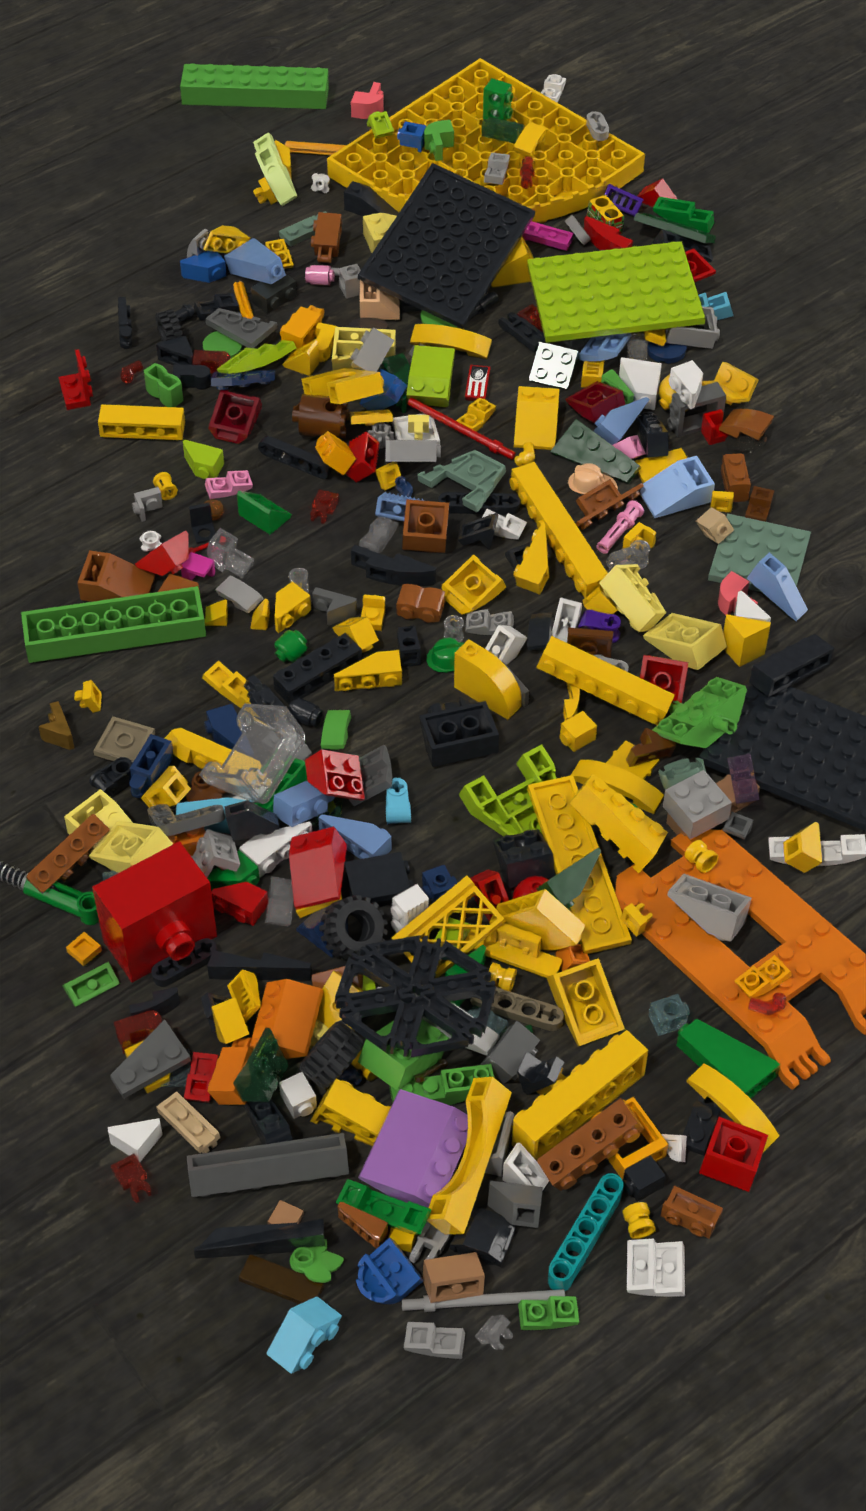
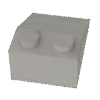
[667,874,752,942]

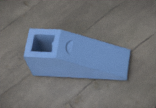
[747,552,808,621]

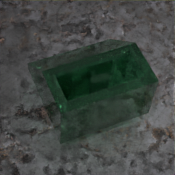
[233,1028,288,1102]

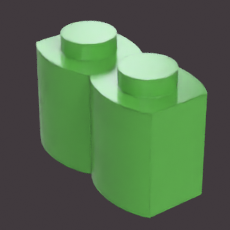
[144,363,183,407]

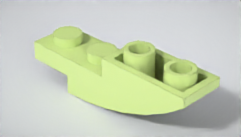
[253,132,298,206]

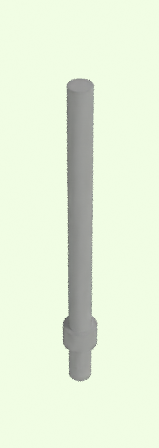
[402,1289,565,1312]

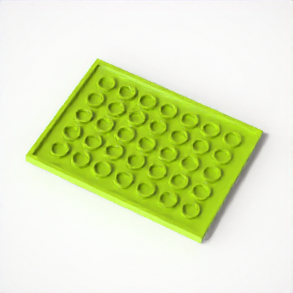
[527,241,705,343]

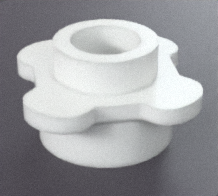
[311,173,330,193]
[140,531,162,552]

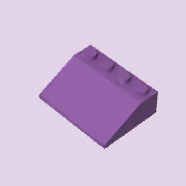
[358,1089,468,1208]

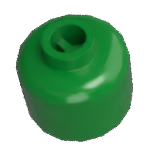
[274,630,308,663]

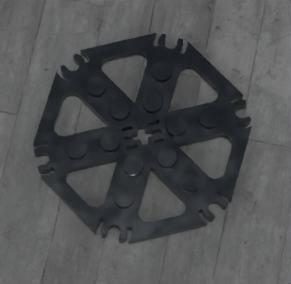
[335,935,496,1058]

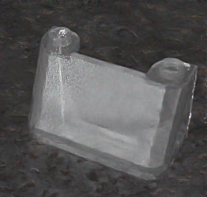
[199,703,305,804]

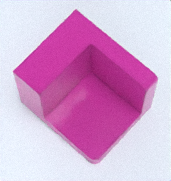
[181,552,215,581]

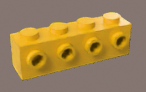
[98,404,185,440]

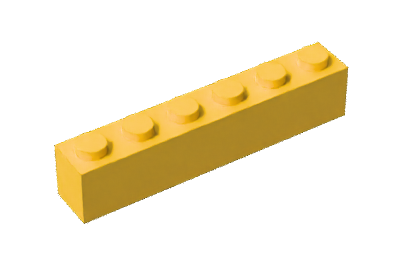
[536,636,674,725]

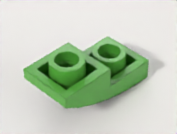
[321,710,351,750]
[518,1296,579,1330]

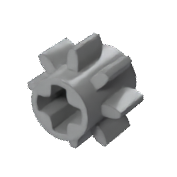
[368,423,394,448]

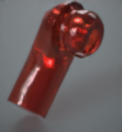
[120,360,143,383]
[748,992,787,1015]

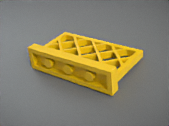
[392,876,506,978]

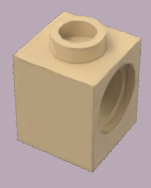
[696,507,734,544]

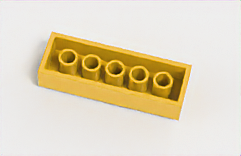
[512,1030,648,1160]

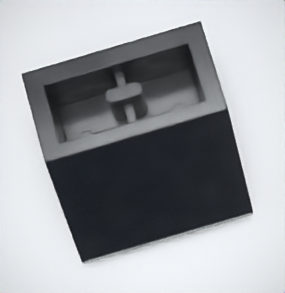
[493,829,555,888]

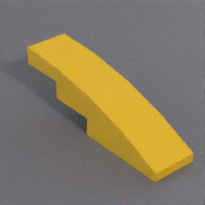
[202,661,269,725]

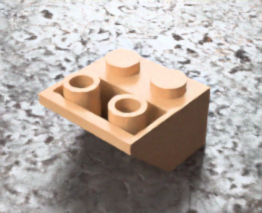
[360,281,400,320]

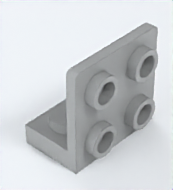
[191,829,240,878]

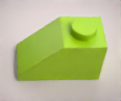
[183,440,224,479]

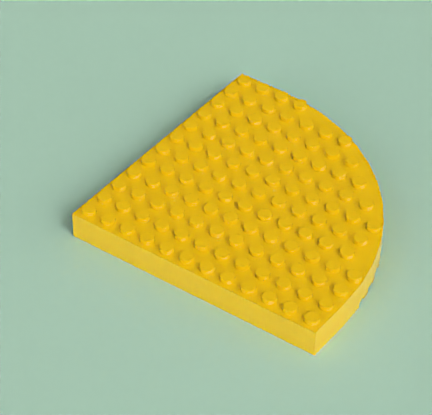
[327,58,645,223]

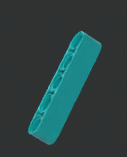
[548,1173,623,1291]

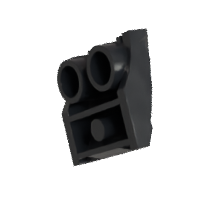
[450,1206,517,1267]

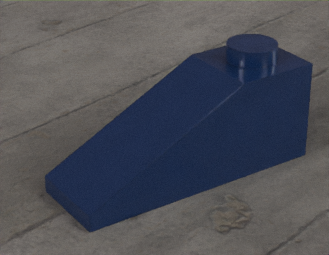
[204,704,255,760]

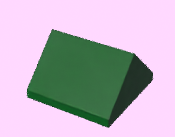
[237,491,292,535]

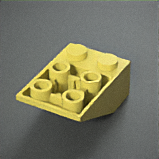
[64,789,133,874]

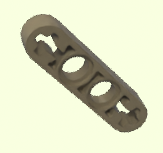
[470,987,564,1031]

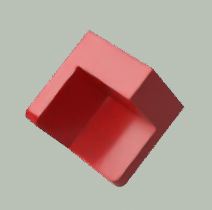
[701,409,729,445]

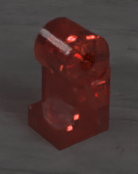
[193,350,231,374]
[114,1010,162,1054]

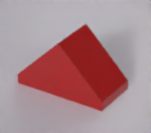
[637,178,677,207]

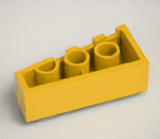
[570,774,668,873]

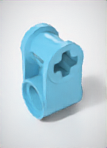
[386,778,411,824]

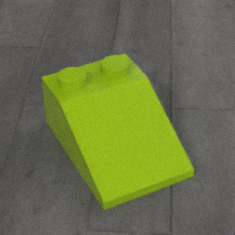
[407,345,455,407]

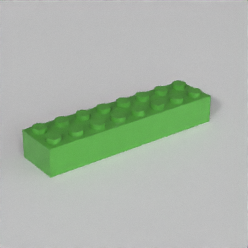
[180,64,329,109]
[21,586,206,663]

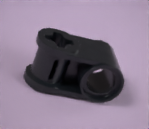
[89,757,132,798]

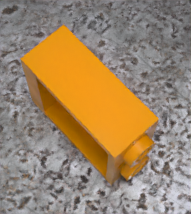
[591,1097,668,1180]

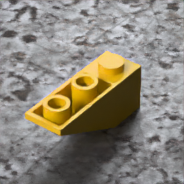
[203,225,250,253]
[514,523,549,594]
[334,650,402,691]

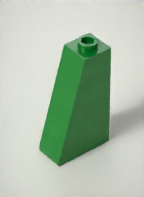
[677,1019,780,1099]

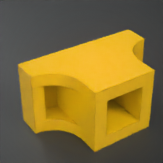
[141,766,191,808]

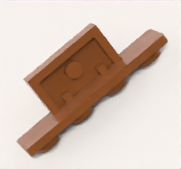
[575,479,644,530]
[26,814,109,893]

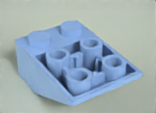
[639,456,715,518]

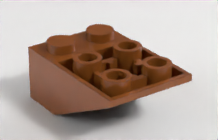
[78,550,155,602]

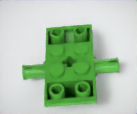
[652,677,747,748]

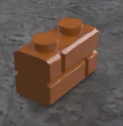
[721,453,751,502]

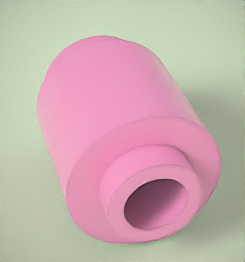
[305,265,335,285]

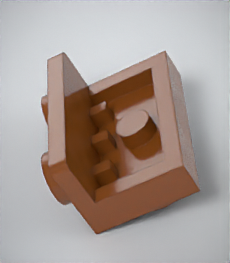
[661,1186,723,1239]

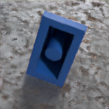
[180,251,226,283]
[359,369,407,411]

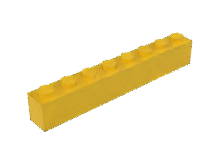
[509,462,608,598]

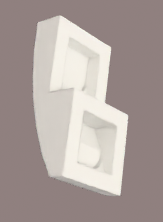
[482,509,527,539]

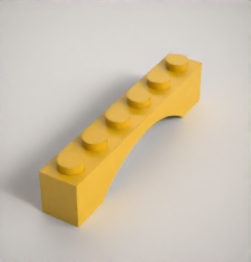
[427,1077,512,1235]

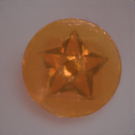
[203,499,223,520]

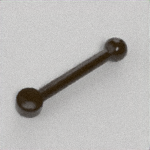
[414,1059,448,1082]

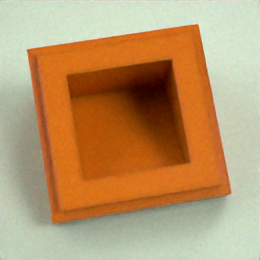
[556,944,590,971]

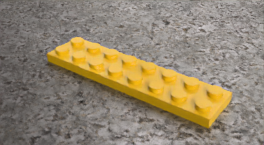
[527,775,632,954]

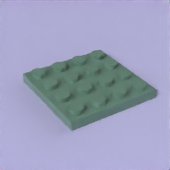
[708,513,811,592]

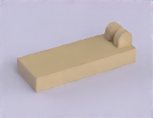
[156,1092,220,1153]

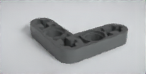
[147,804,226,836]

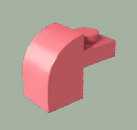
[351,82,384,119]
[718,571,758,615]

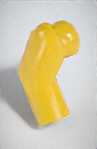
[514,442,535,466]

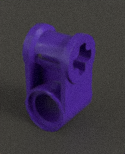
[578,609,621,643]

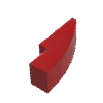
[584,216,633,250]

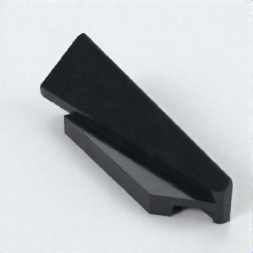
[194,1219,325,1259]

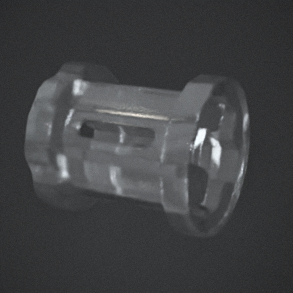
[629,540,650,569]
[289,568,309,593]
[444,615,464,642]

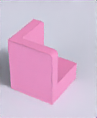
[613,435,646,459]

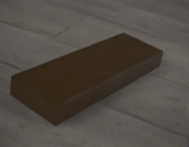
[239,1254,324,1304]

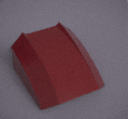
[565,381,626,423]
[208,390,263,444]

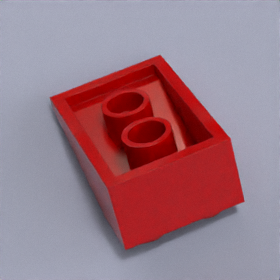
[289,826,347,910]

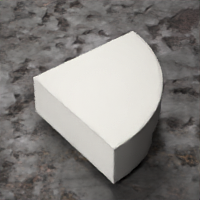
[661,1134,687,1162]

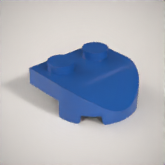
[356,1237,424,1304]

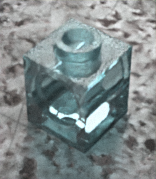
[648,994,690,1036]

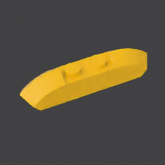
[164,728,265,785]

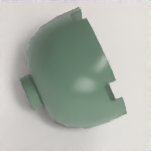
[659,758,706,790]

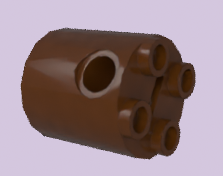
[292,394,349,438]

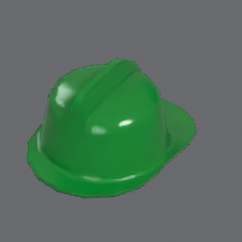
[427,638,464,672]

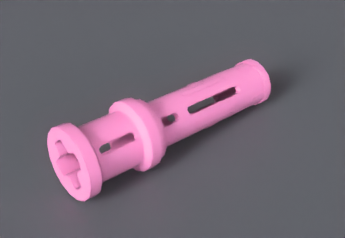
[596,501,644,554]

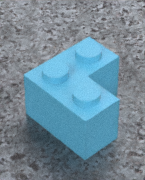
[266,1297,342,1374]

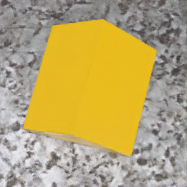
[723,614,771,667]

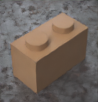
[423,1252,485,1303]

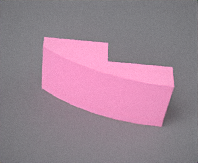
[205,470,253,499]

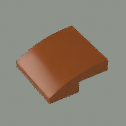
[719,409,774,440]

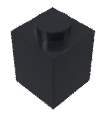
[623,1155,665,1202]

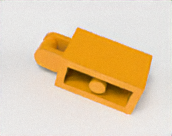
[280,305,324,350]
[315,431,356,475]

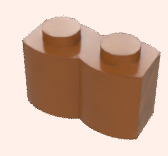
[396,584,446,622]

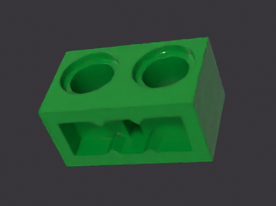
[483,78,513,126]

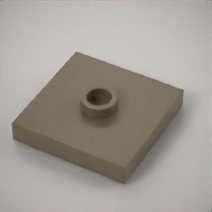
[94,716,155,764]

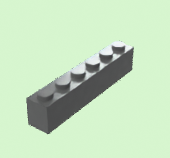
[187,1133,349,1197]

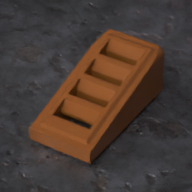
[338,1202,388,1249]

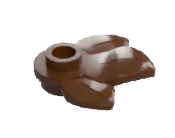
[186,771,232,802]

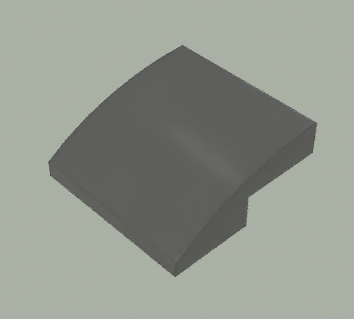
[349,745,392,806]

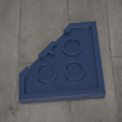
[211,370,275,390]

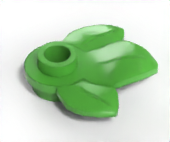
[290,1239,344,1283]

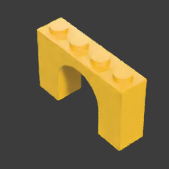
[301,368,384,404]

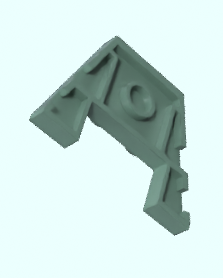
[417,450,506,512]

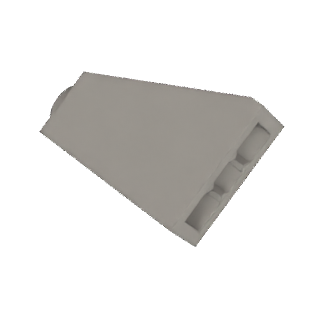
[386,440,441,462]

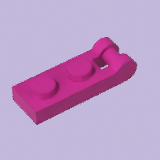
[522,221,574,251]

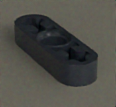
[151,938,217,987]

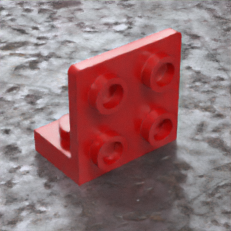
[59,349,93,410]

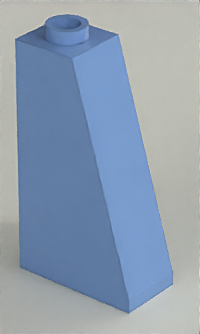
[224,238,286,284]

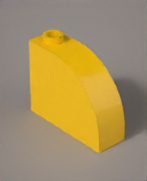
[454,639,522,720]
[489,889,585,950]

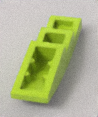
[217,340,296,374]

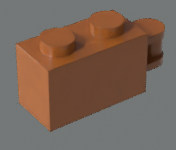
[311,212,342,263]

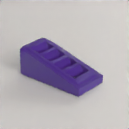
[604,184,643,217]

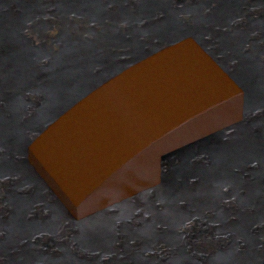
[745,486,775,522]

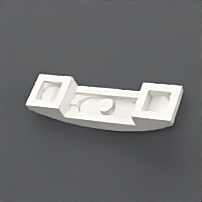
[769,834,866,866]

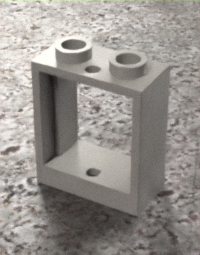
[665,306,720,349]

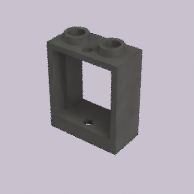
[668,382,726,437]

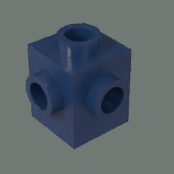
[422,865,457,904]

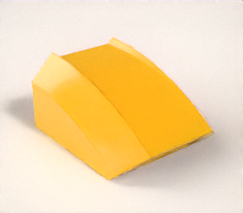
[442,554,506,614]

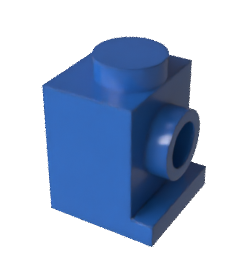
[397,122,426,152]

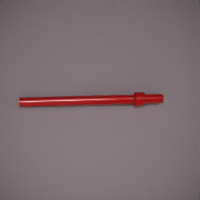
[408,397,516,460]

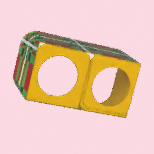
[587,195,624,235]

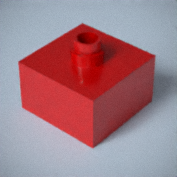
[92,841,217,983]

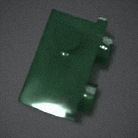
[482,117,524,144]

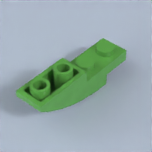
[389,1064,494,1105]

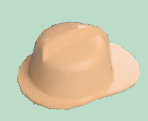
[568,463,618,494]

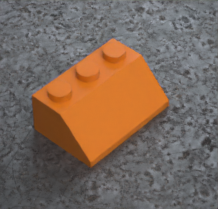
[249,979,324,1062]

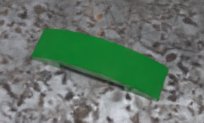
[336,1179,432,1235]

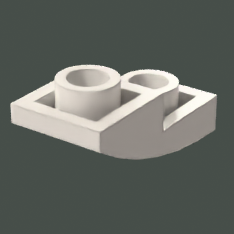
[541,74,566,103]

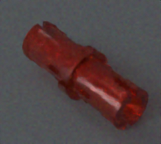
[520,156,535,189]

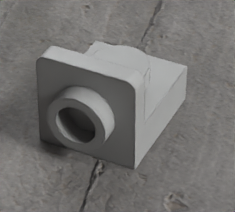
[132,487,163,522]

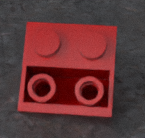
[305,750,365,801]

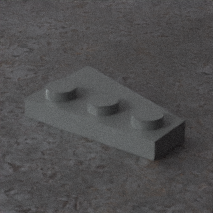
[206,308,277,348]

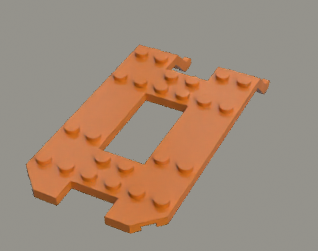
[615,829,866,1090]

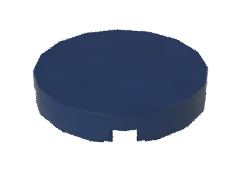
[647,341,687,364]

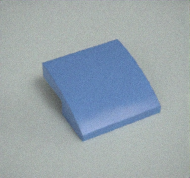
[579,333,631,361]

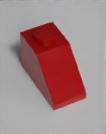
[470,869,509,922]

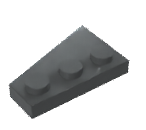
[110,1020,191,1099]

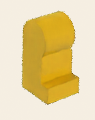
[313,322,337,362]

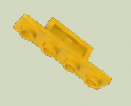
[463,923,562,978]

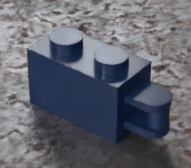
[129,734,174,798]

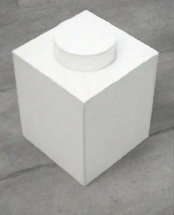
[279,1072,317,1119]

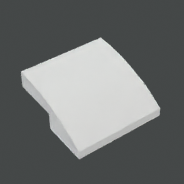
[627,1239,685,1297]

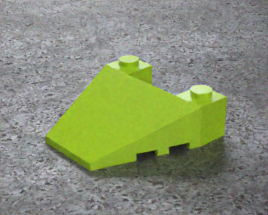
[459,744,556,838]

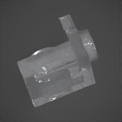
[627,334,648,361]

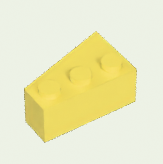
[599,564,666,632]

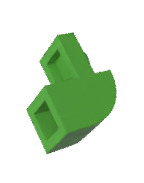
[424,120,454,161]

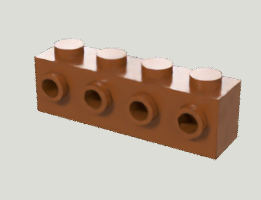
[536,1098,644,1191]

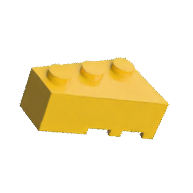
[310,1078,391,1146]

